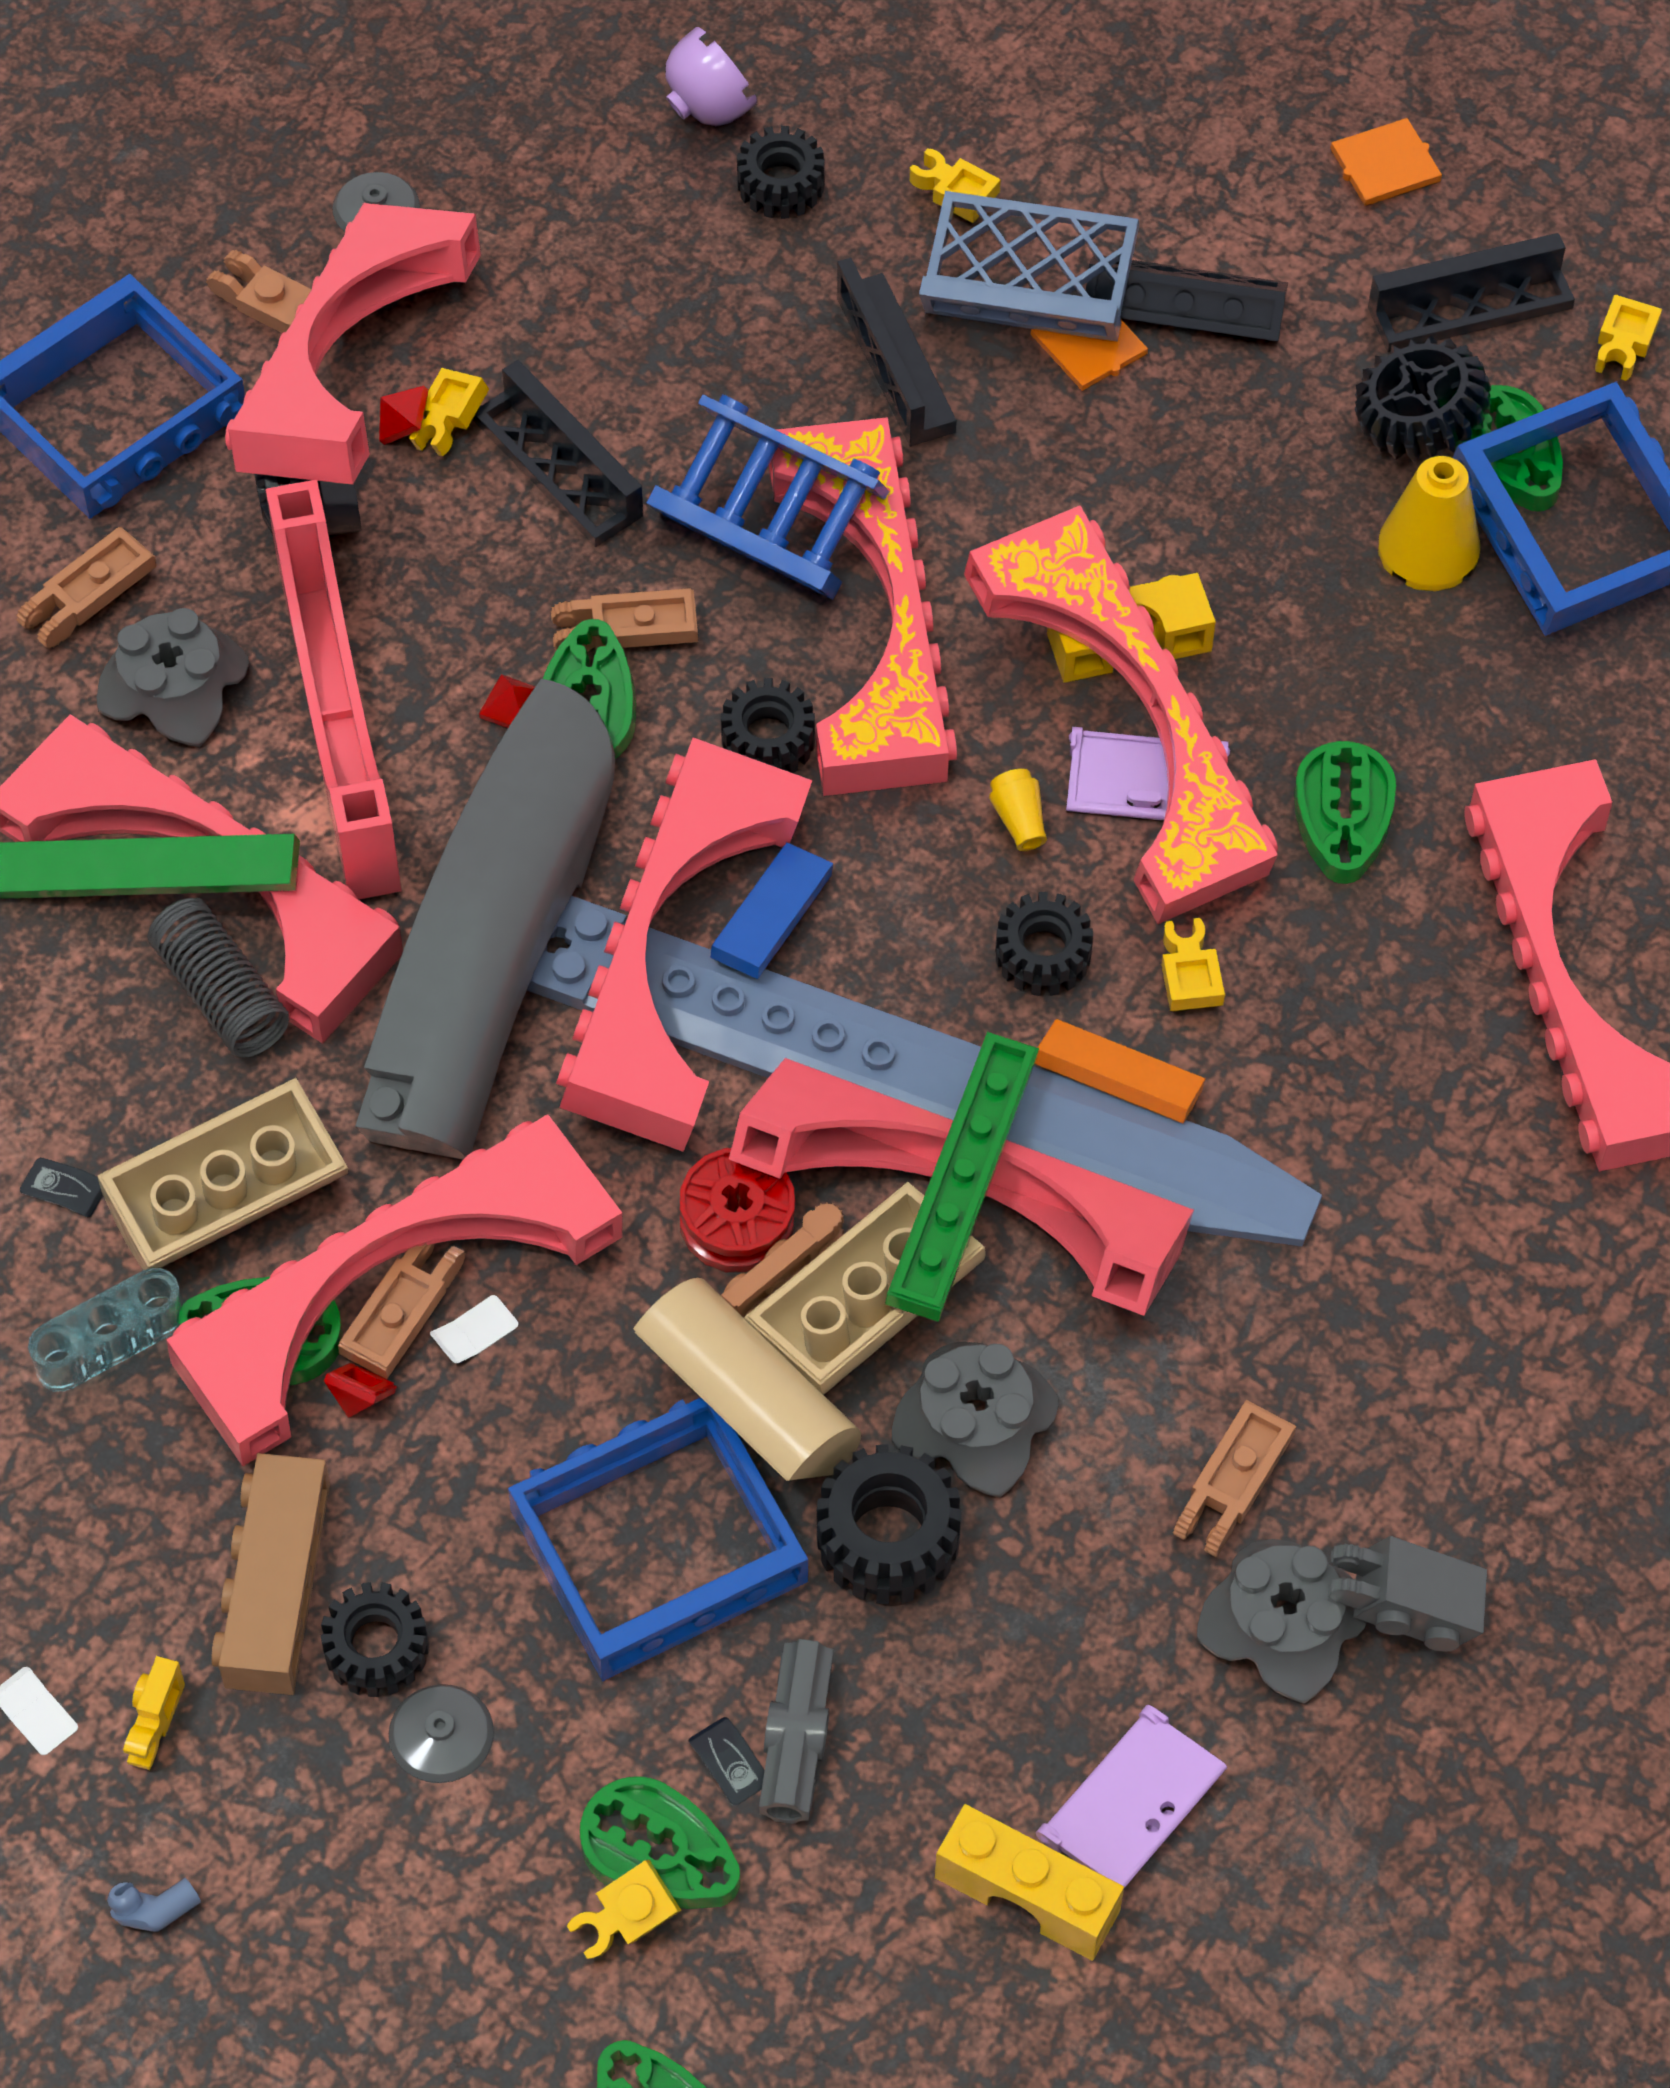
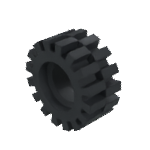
[737,125,825,219]
[721,678,815,773]
[995,892,1093,996]
[320,1582,429,1697]

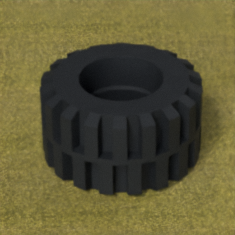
[817,1444,962,1604]

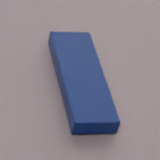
[710,842,833,979]

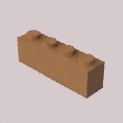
[212,1453,330,1695]

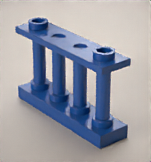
[647,394,889,600]

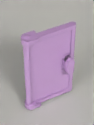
[1066,726,1230,821]
[1036,1705,1227,1888]

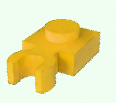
[909,149,1001,223]
[1595,295,1662,381]
[409,368,489,456]
[1161,918,1225,1011]
[123,1656,185,1770]
[567,1860,682,1959]

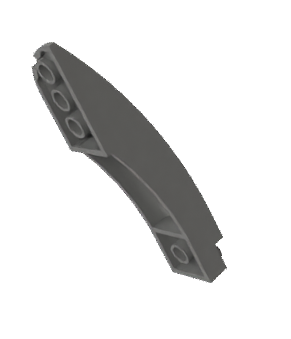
[355,679,615,1159]

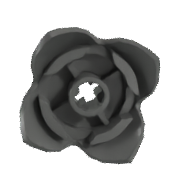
[96,608,249,748]
[892,1342,1059,1498]
[1196,1539,1366,1704]

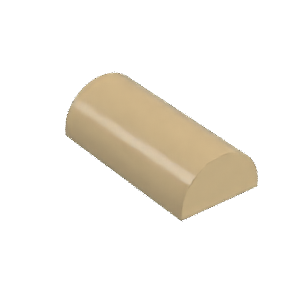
[97,1078,348,1274]
[744,1182,985,1395]
[633,1278,861,1481]

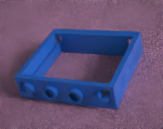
[0,274,245,519]
[1453,381,1670,636]
[508,1397,808,1681]

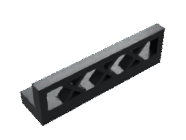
[1368,233,1575,352]
[1086,255,1288,341]
[837,257,957,447]
[473,360,643,547]

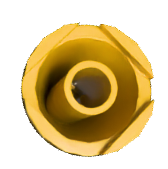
[1378,456,1480,591]

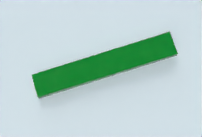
[0,834,300,899]
[885,1032,1039,1322]

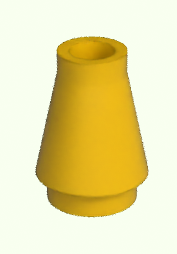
[989,769,1047,851]

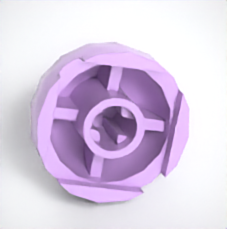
[666,27,757,126]

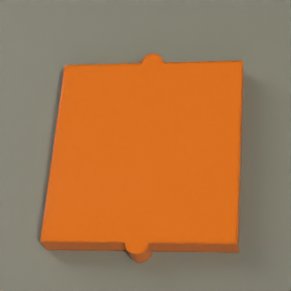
[1330,118,1442,206]
[1031,320,1148,391]

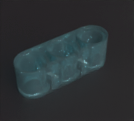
[28,1268,183,1391]

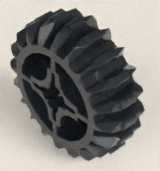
[1355,335,1491,463]

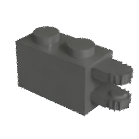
[1328,1536,1487,1652]

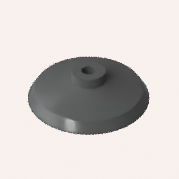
[332,172,420,232]
[389,1684,494,1783]

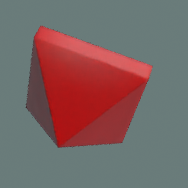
[379,386,428,445]
[479,674,535,728]
[324,1363,397,1418]

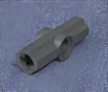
[759,1639,834,1824]

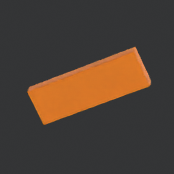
[1035,1019,1206,1123]

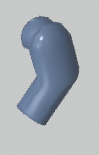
[107,1878,201,1932]

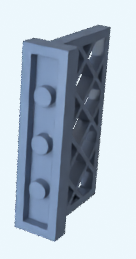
[919,191,1140,342]

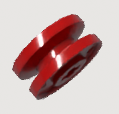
[680,1148,795,1272]

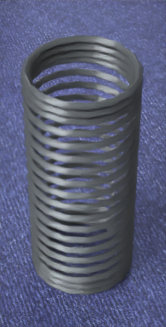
[147,898,290,1057]

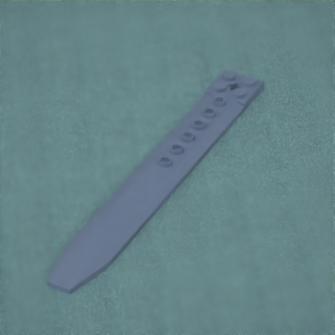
[527,896,1322,1246]

